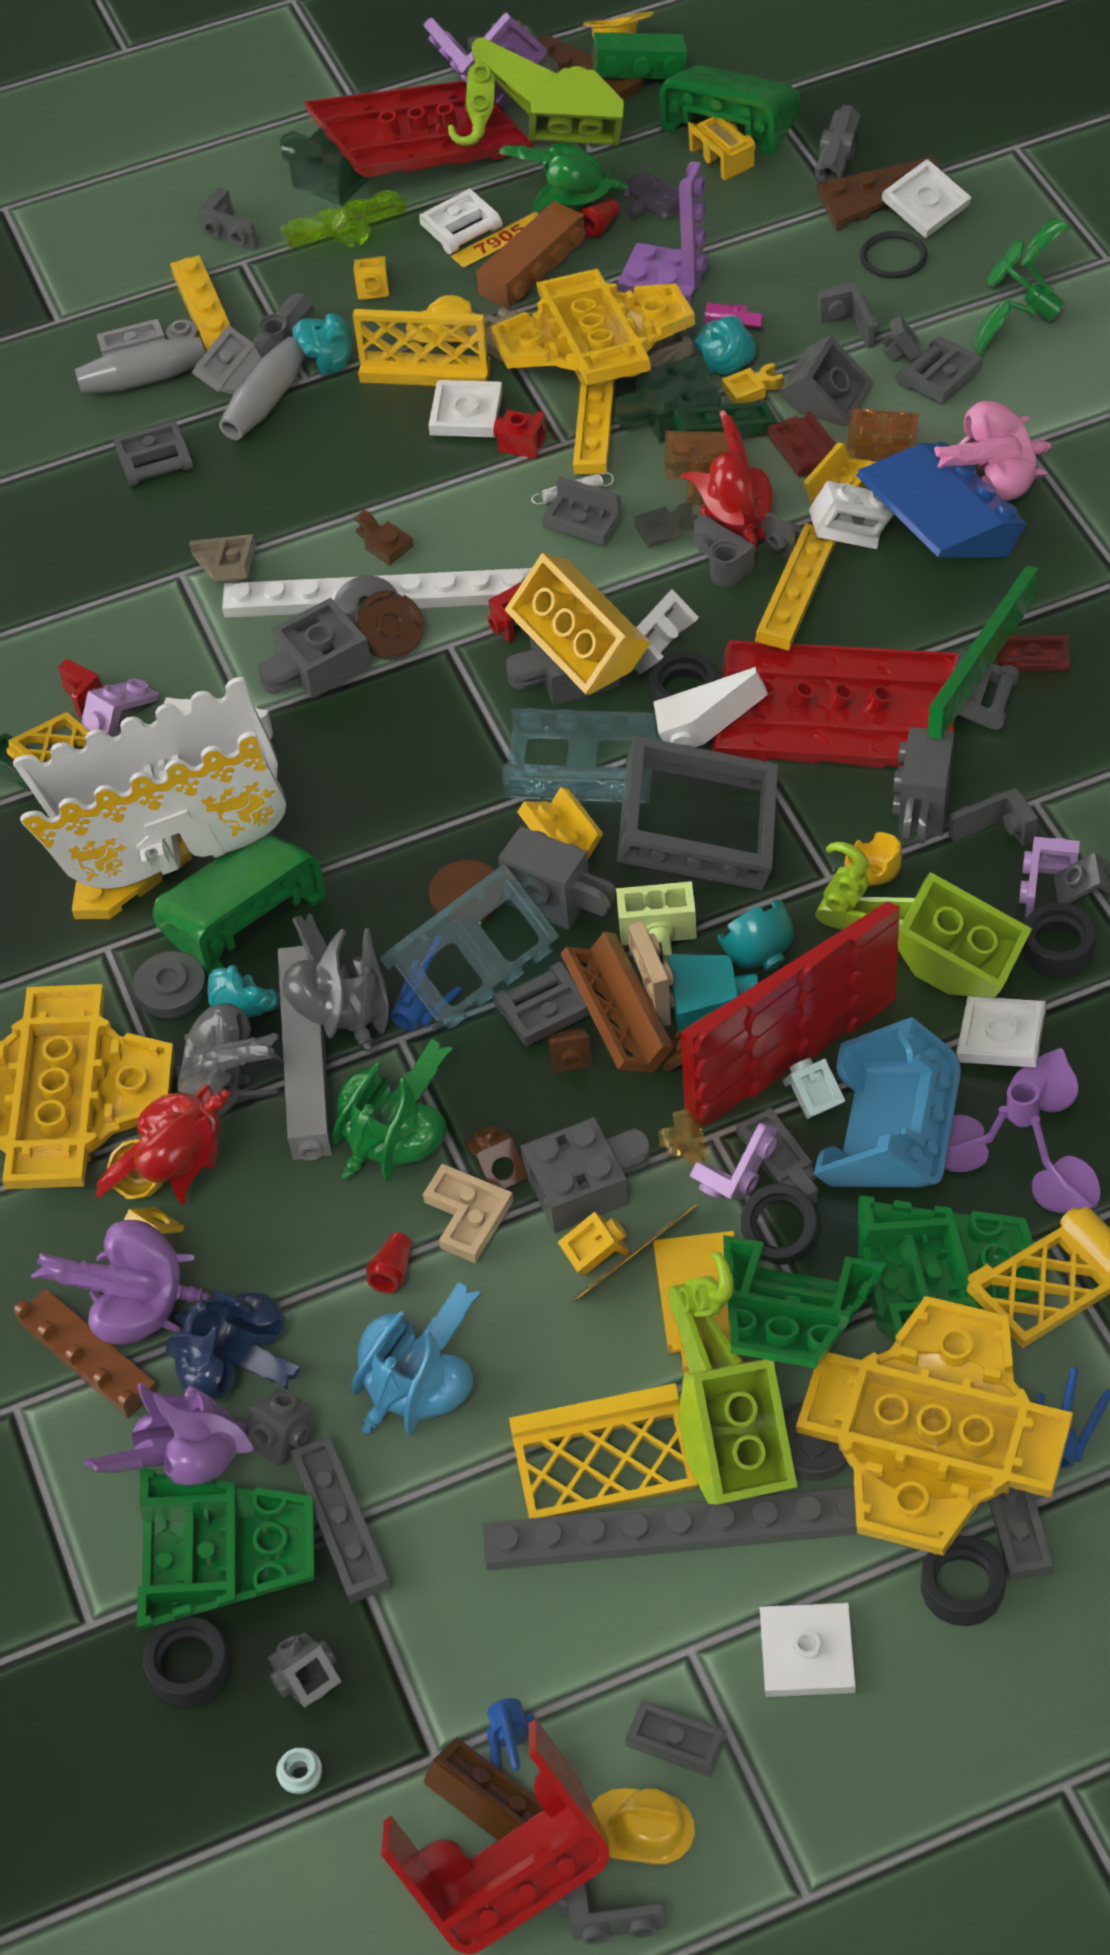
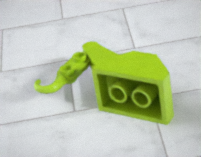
[448,37,624,146]
[815,842,1032,998]
[669,1252,797,1505]

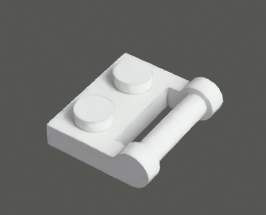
[419,189,502,254]

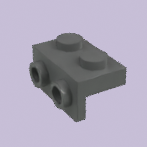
[542,477,622,546]

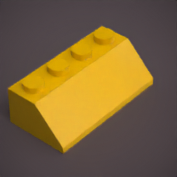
[505,552,651,695]

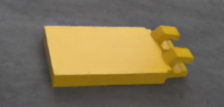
[653,1231,743,1374]

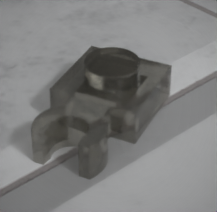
[634,503,699,548]

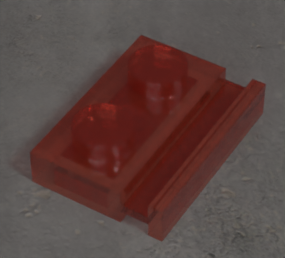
[767,411,836,478]

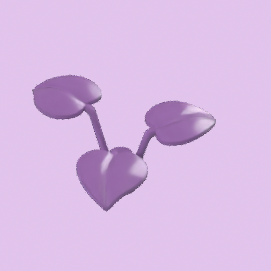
[944,1048,1100,1213]

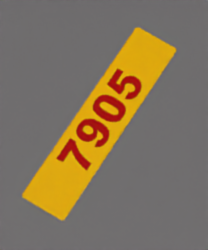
[451,213,538,268]

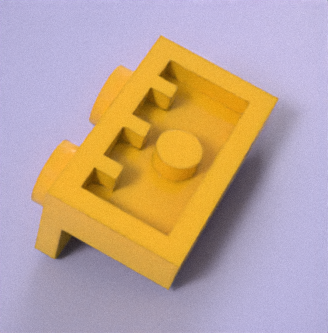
[517,787,603,860]

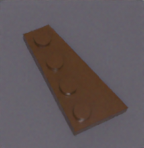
[539,36,643,100]
[817,156,944,232]

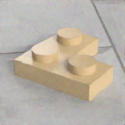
[628,921,675,1026]
[423,1164,514,1264]

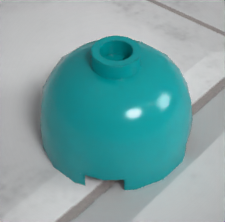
[716,900,794,971]

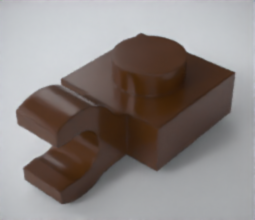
[354,510,413,566]

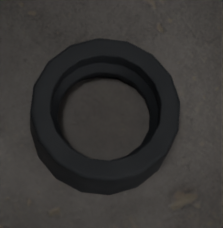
[649,651,717,705]
[1022,903,1096,978]
[740,1183,821,1265]
[920,1535,1006,1627]
[143,1616,230,1708]

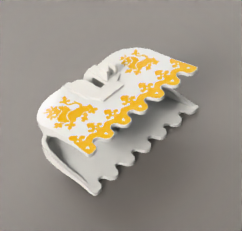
[13,677,286,889]

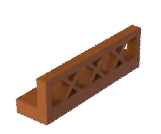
[561,932,674,1073]

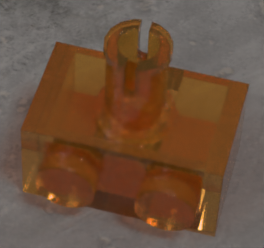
[664,431,730,506]

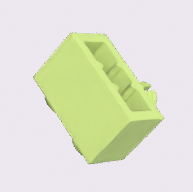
[616,881,697,965]

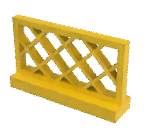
[353,309,491,386]
[509,1383,698,1519]

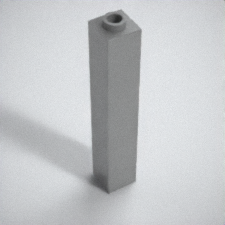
[278,946,332,1160]

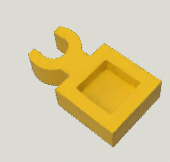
[721,363,783,404]

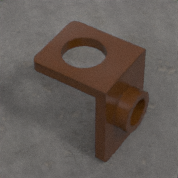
[548,1029,592,1073]
[464,1126,527,1189]

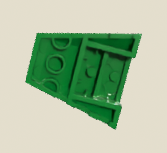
[858,1195,1040,1343]
[723,1235,887,1369]
[137,1468,315,1631]

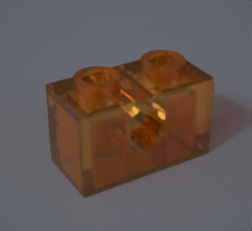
[848,408,919,462]

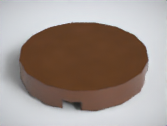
[355,590,424,660]
[428,860,503,927]

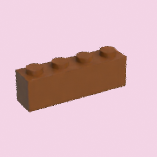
[476,201,585,309]

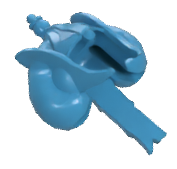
[351,1282,482,1436]

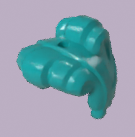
[293,313,352,375]
[694,315,756,375]
[207,965,281,1018]

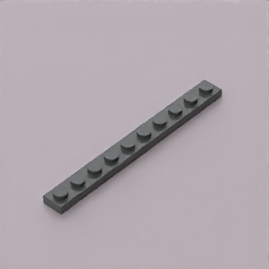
[483,1487,859,1571]

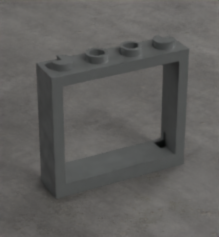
[617,735,778,890]

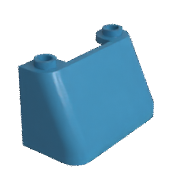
[814,1017,961,1188]

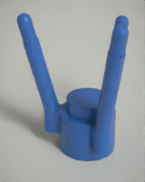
[389,935,462,1031]
[1036,1367,1110,1469]
[486,1698,535,1771]

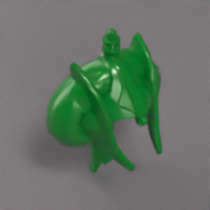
[499,143,628,213]
[331,1039,454,1181]

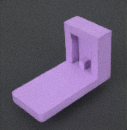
[81,679,159,737]
[1019,837,1080,917]
[690,1123,778,1200]

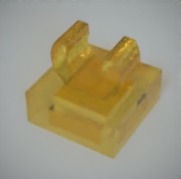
[658,1109,706,1165]

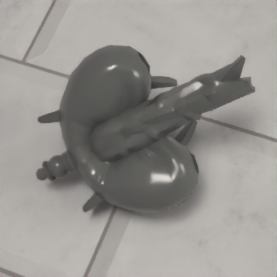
[283,913,389,1052]
[173,1003,284,1117]

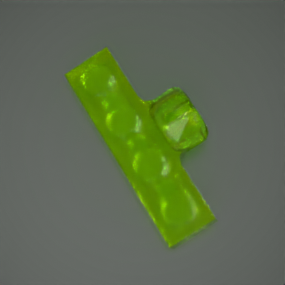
[279,190,406,248]

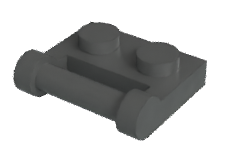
[895,336,983,404]
[113,420,193,487]
[951,649,1020,730]
[492,962,591,1047]

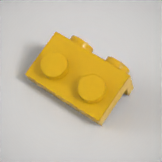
[804,442,876,514]

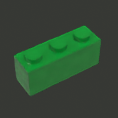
[592,32,687,79]

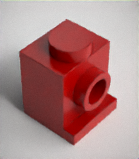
[493,410,547,459]

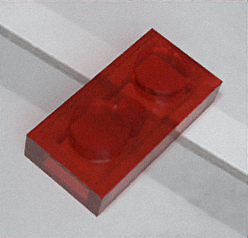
[996,635,1070,671]

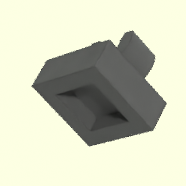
[883,315,922,361]

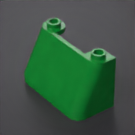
[660,65,800,156]
[153,832,327,979]

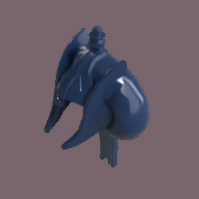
[166,1291,301,1400]

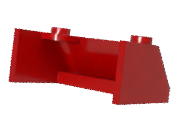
[381,1719,609,1954]

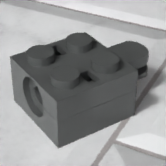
[258,598,372,699]
[506,636,621,706]
[892,727,954,844]
[498,826,617,930]
[520,1117,650,1233]

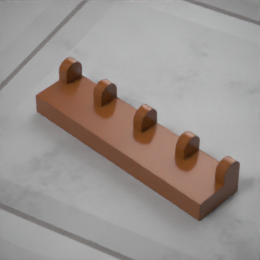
[14,1289,158,1418]

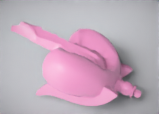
[934,400,1051,501]

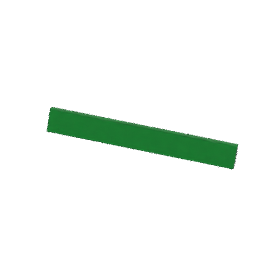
[927,565,1039,740]

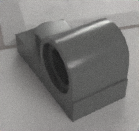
[693,514,755,587]

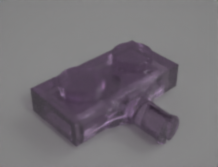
[622,171,680,219]

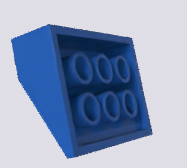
[856,441,1027,557]

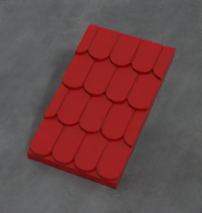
[304,80,533,177]
[711,640,959,768]
[681,901,900,1129]

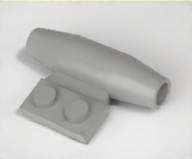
[75,319,205,395]
[192,325,306,440]

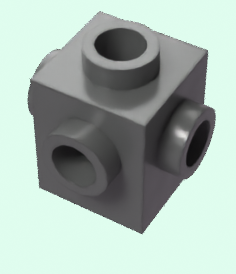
[247,1388,312,1466]
[268,1632,342,1708]

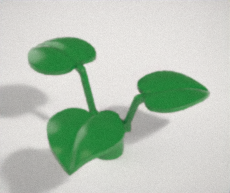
[973,218,1071,358]

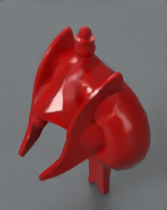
[682,410,773,552]
[95,1084,230,1206]

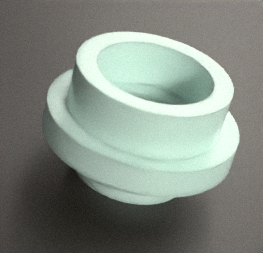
[276,1748,322,1794]

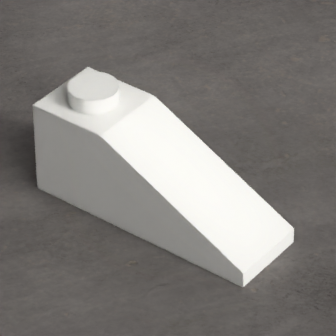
[654,667,768,747]

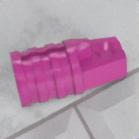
[704,302,763,329]

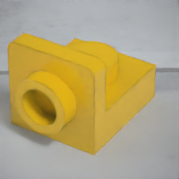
[354,256,389,300]
[558,1211,631,1276]

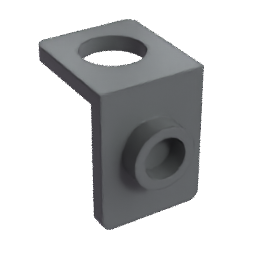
[765,512,803,560]
[1054,852,1110,904]

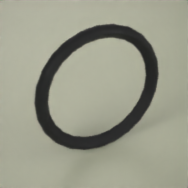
[860,231,927,278]

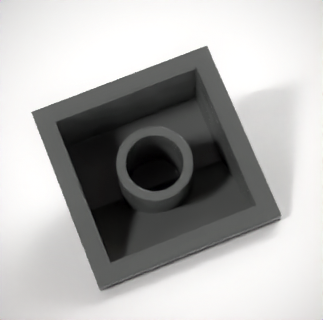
[780,335,874,426]

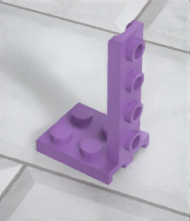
[423,12,548,106]
[617,162,709,306]

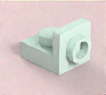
[782,1058,845,1120]

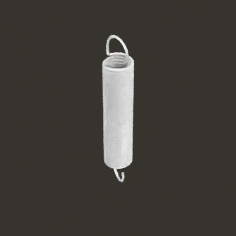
[531,472,614,504]

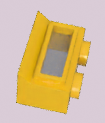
[688,117,756,181]

